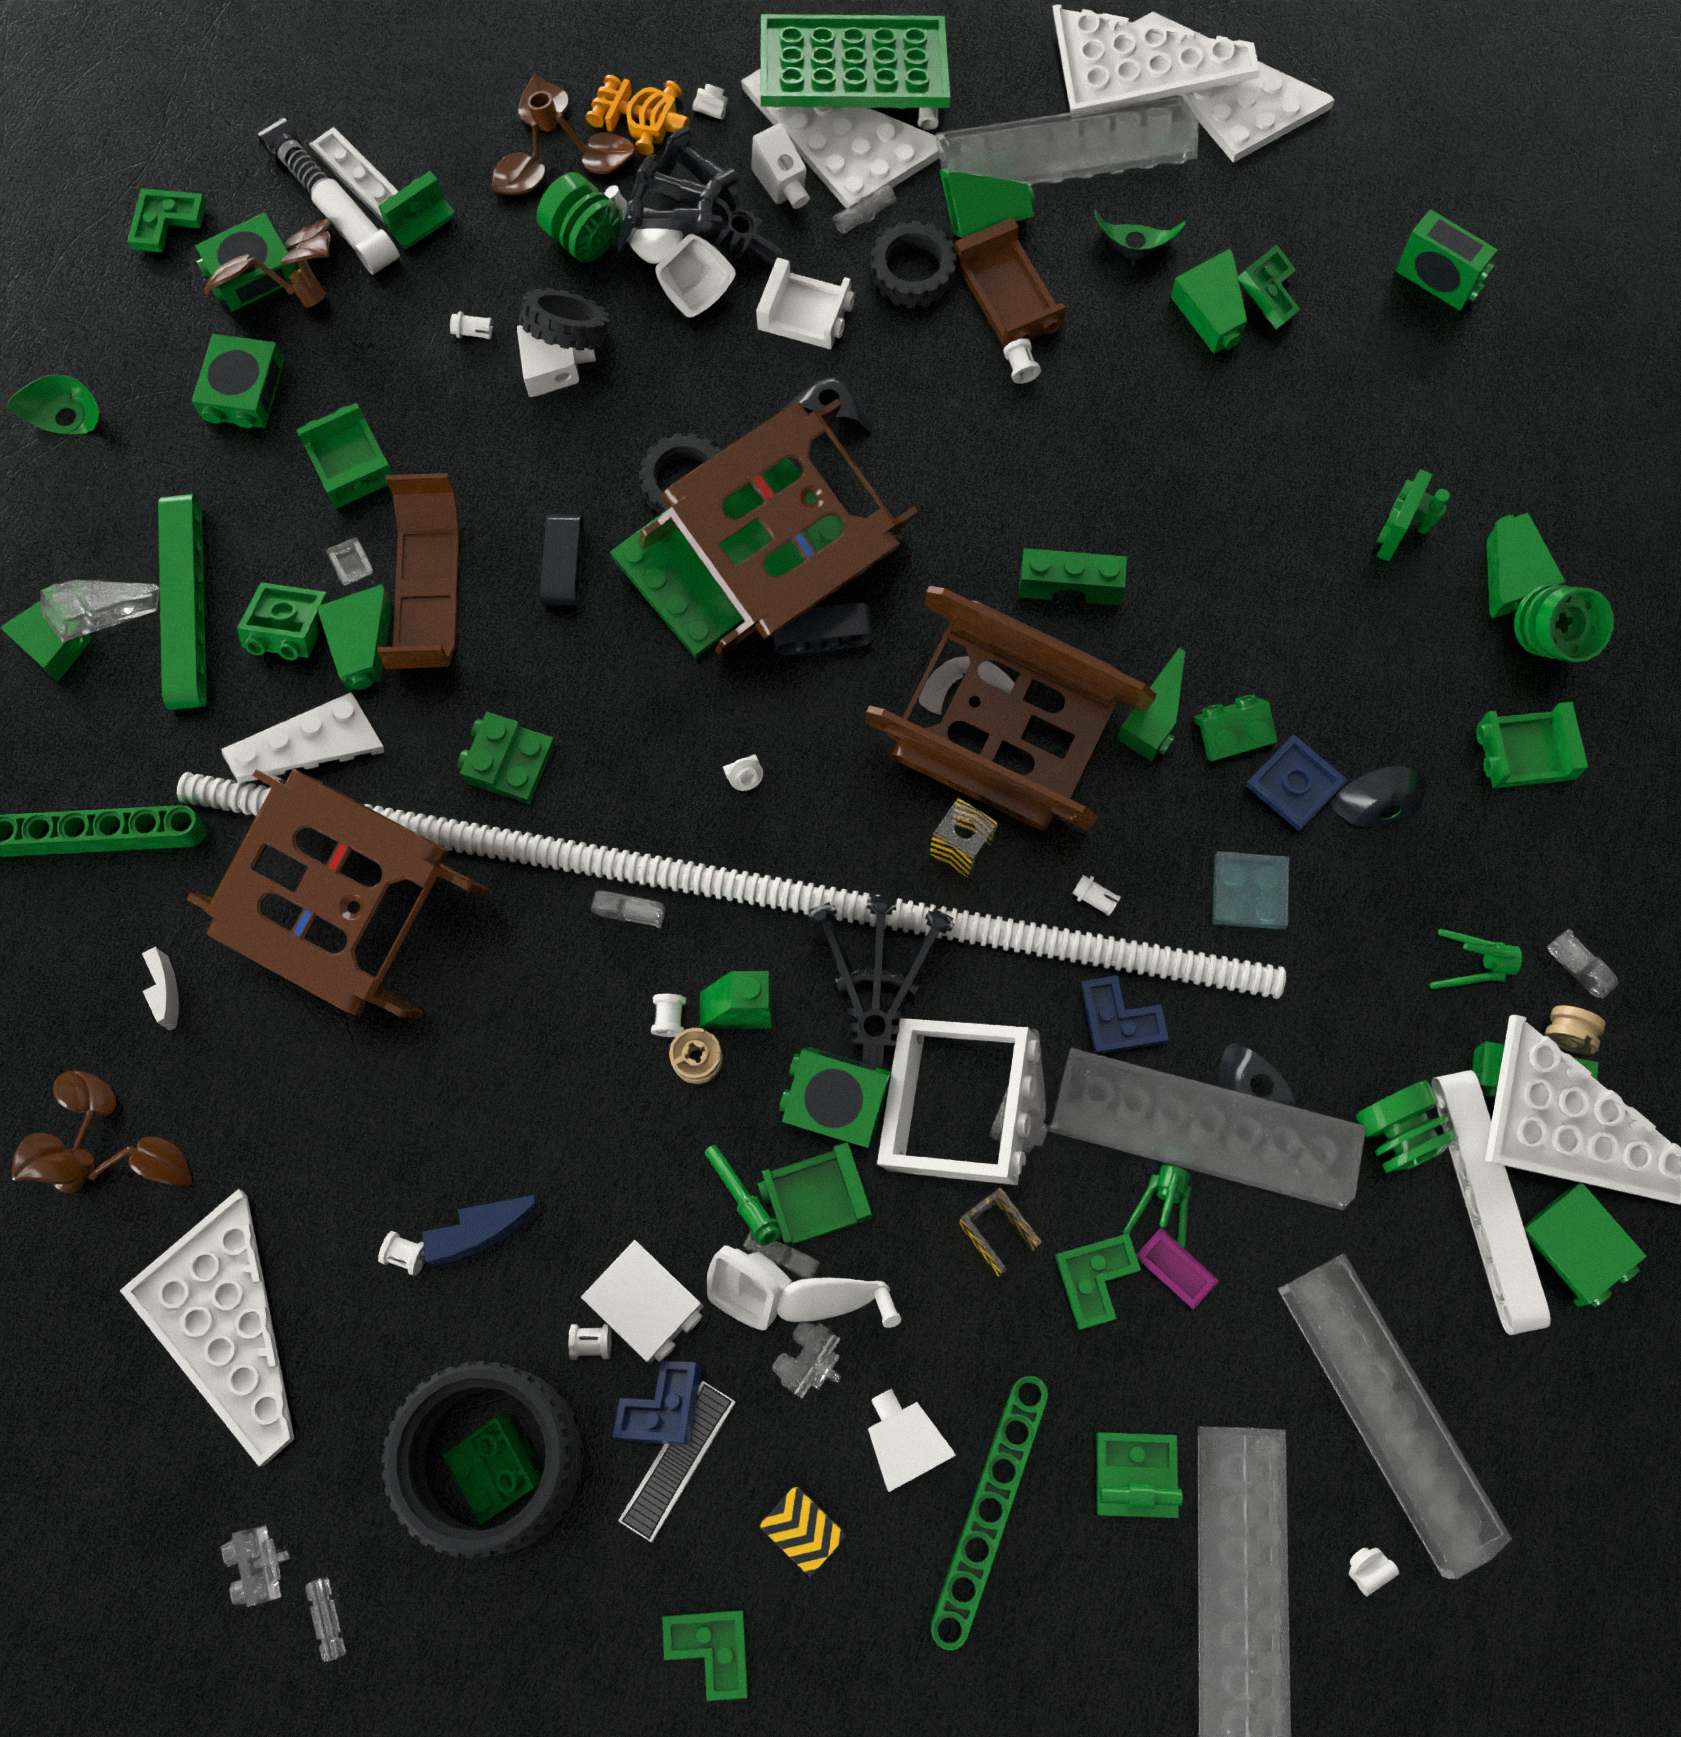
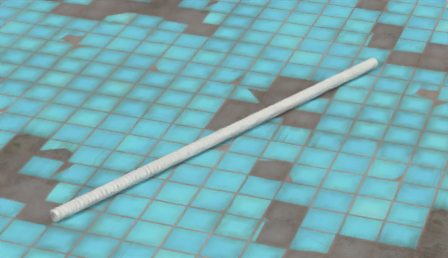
[177,772,1286,999]

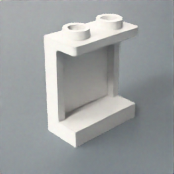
[756,258,855,349]
[581,1240,704,1364]

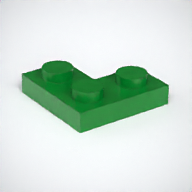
[127,188,207,252]
[1237,244,1300,329]
[1055,1233,1141,1331]
[662,1610,748,1701]

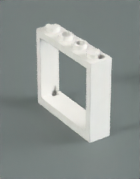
[877,1018,1040,1185]

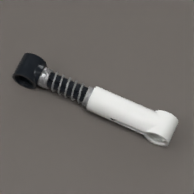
[256,117,400,275]

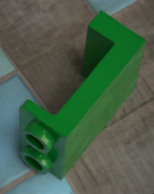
[297,403,393,509]
[1476,702,1588,789]
[758,1142,872,1248]
[1523,1182,1647,1307]

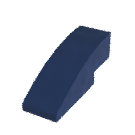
[422,1195,541,1266]

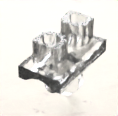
[772,1321,841,1398]
[221,1525,290,1607]

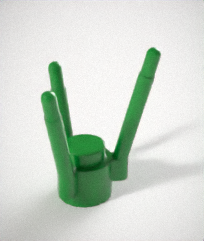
[1430,929,1522,989]
[1123,1165,1192,1249]

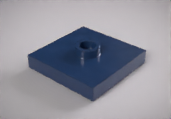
[1245,734,1348,832]

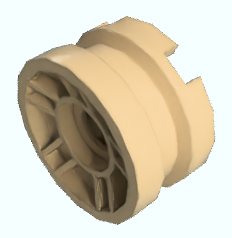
[1544,1006,1606,1055]
[669,1028,723,1084]

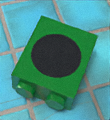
[1395,209,1498,311]
[195,213,296,312]
[192,334,285,428]
[779,1046,892,1148]

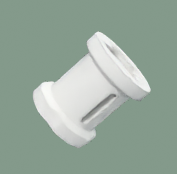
[1003,339,1041,384]
[651,994,686,1037]
[378,1231,426,1276]
[568,1324,612,1360]

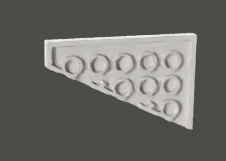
[1053,4,1259,117]
[1133,12,1334,163]
[741,69,949,213]
[1485,1015,1681,1205]
[120,1189,294,1467]

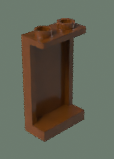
[954,217,1066,348]

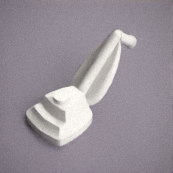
[604,186,736,318]
[707,1245,901,1330]

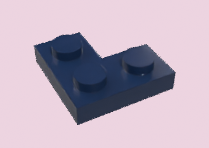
[1080,975,1169,1055]
[613,1361,702,1445]

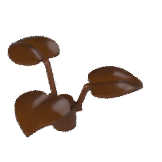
[491,74,636,195]
[204,218,330,308]
[12,1070,192,1194]

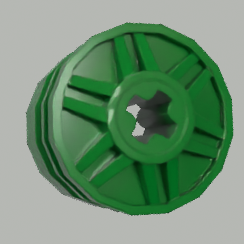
[536,172,623,262]
[1514,584,1614,662]
[1355,1080,1459,1173]

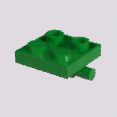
[1376,469,1450,562]
[443,1413,543,1525]
[1096,1432,1182,1518]

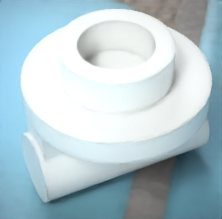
[693,84,728,120]
[723,754,763,791]
[1349,1548,1399,1596]

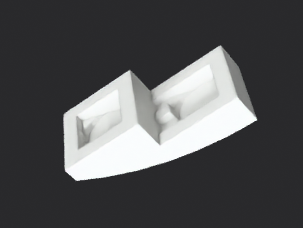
[142,947,179,1031]

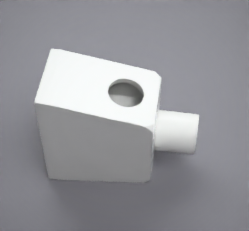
[751,122,810,209]
[517,326,596,397]
[868,1389,956,1492]

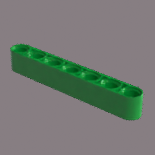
[158,493,207,711]
[0,805,207,857]
[930,1376,1048,1650]

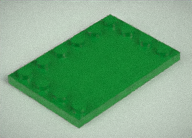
[760,14,950,109]
[610,459,843,659]

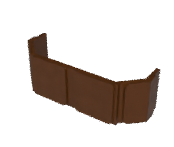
[377,473,460,669]

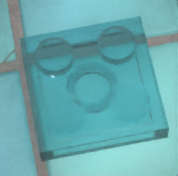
[1213,851,1289,929]

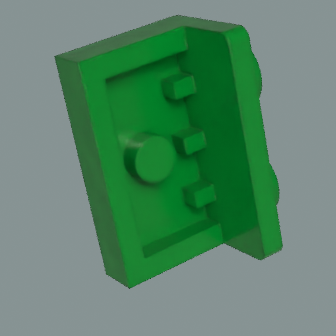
[378,171,455,249]
[1193,695,1277,761]

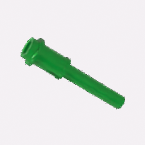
[705,1145,780,1246]

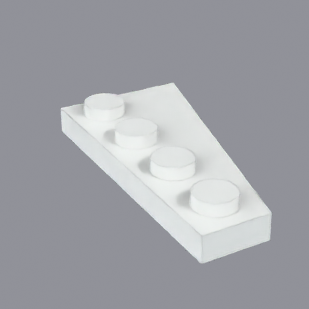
[221,692,384,783]

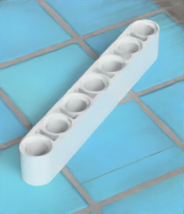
[1432,1070,1551,1335]

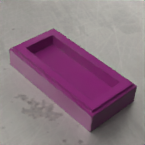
[1136,1228,1219,1310]

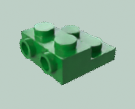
[237,582,328,660]
[457,712,555,804]

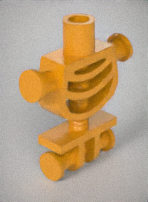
[586,75,689,155]

